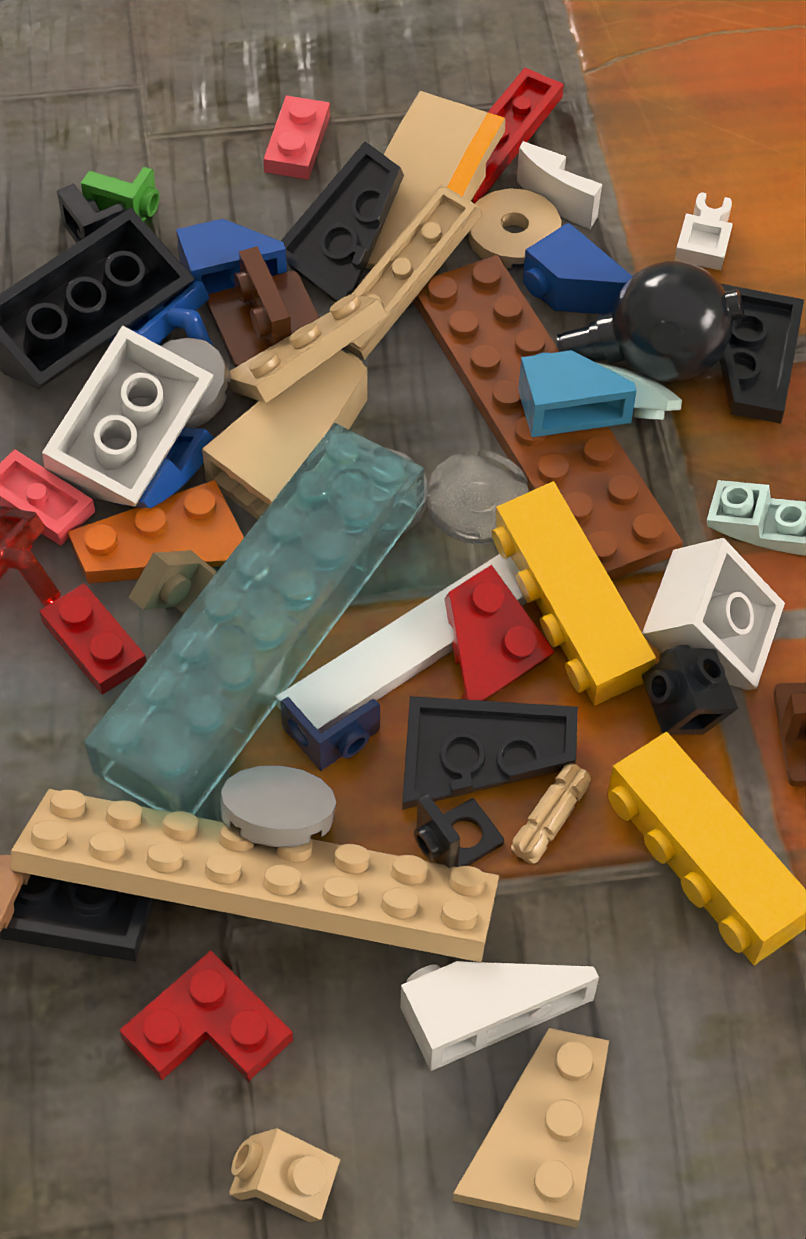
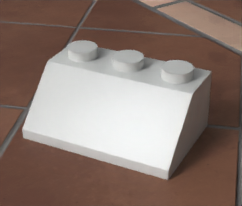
[42,325,214,507]

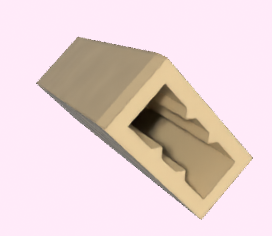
[202,350,367,536]

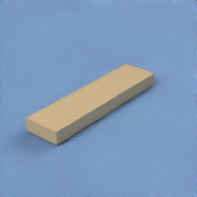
[344,184,482,360]

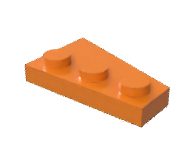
[68,480,255,584]

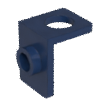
[280,697,380,771]

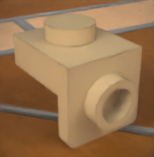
[230,1128,341,1222]

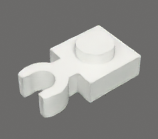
[674,192,733,271]

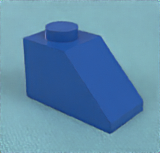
[176,219,287,294]
[522,222,633,314]

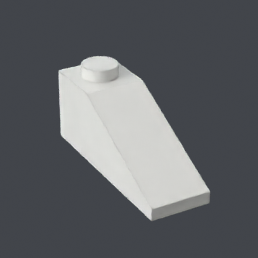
[400,961,599,1071]

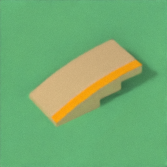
[366,91,505,277]

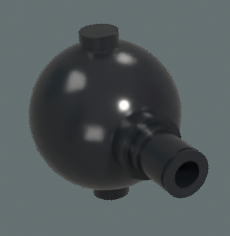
[556,261,745,382]

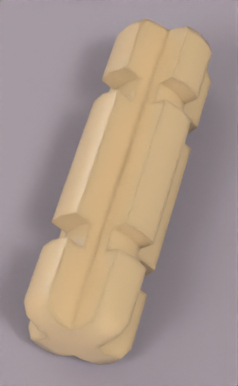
[511,763,591,864]

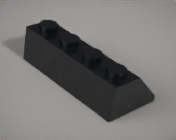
[0,208,194,390]

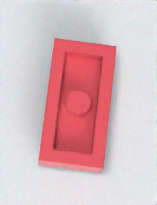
[263,95,330,180]
[0,449,95,546]

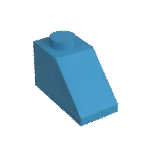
[518,350,637,437]

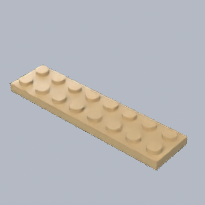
[10,789,499,962]

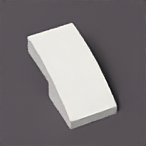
[517,141,602,230]

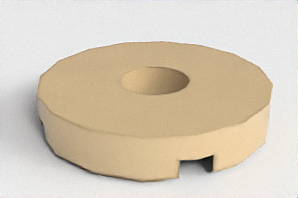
[468,188,562,269]

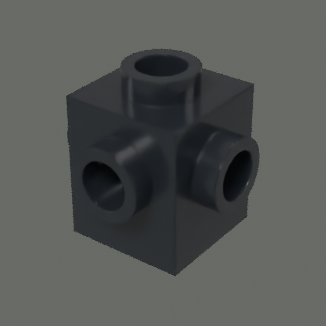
[641,645,739,735]

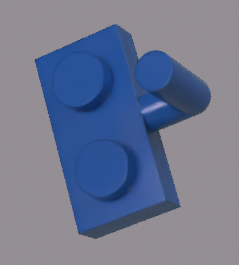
[110,281,214,347]

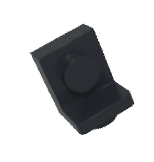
[57,183,126,243]

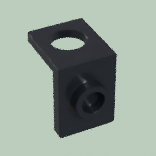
[414,794,504,868]

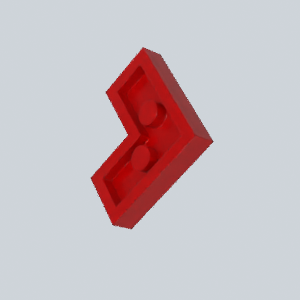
[119,950,293,1082]

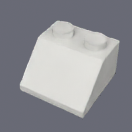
[642,538,785,690]

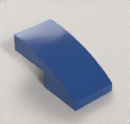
[116,427,214,508]

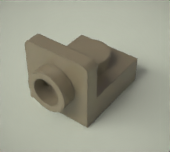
[129,550,227,624]

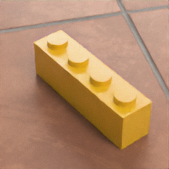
[491,481,656,706]
[607,732,806,965]

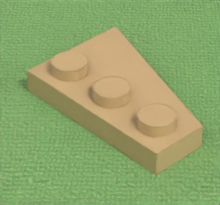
[228,294,388,403]
[452,1028,609,1228]

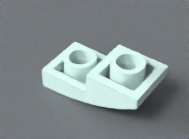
[595,362,682,420]
[707,480,806,556]

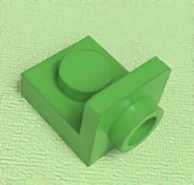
[81,167,160,221]

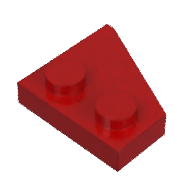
[444,564,555,701]

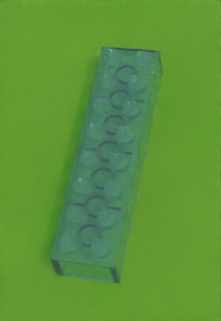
[84,423,424,815]

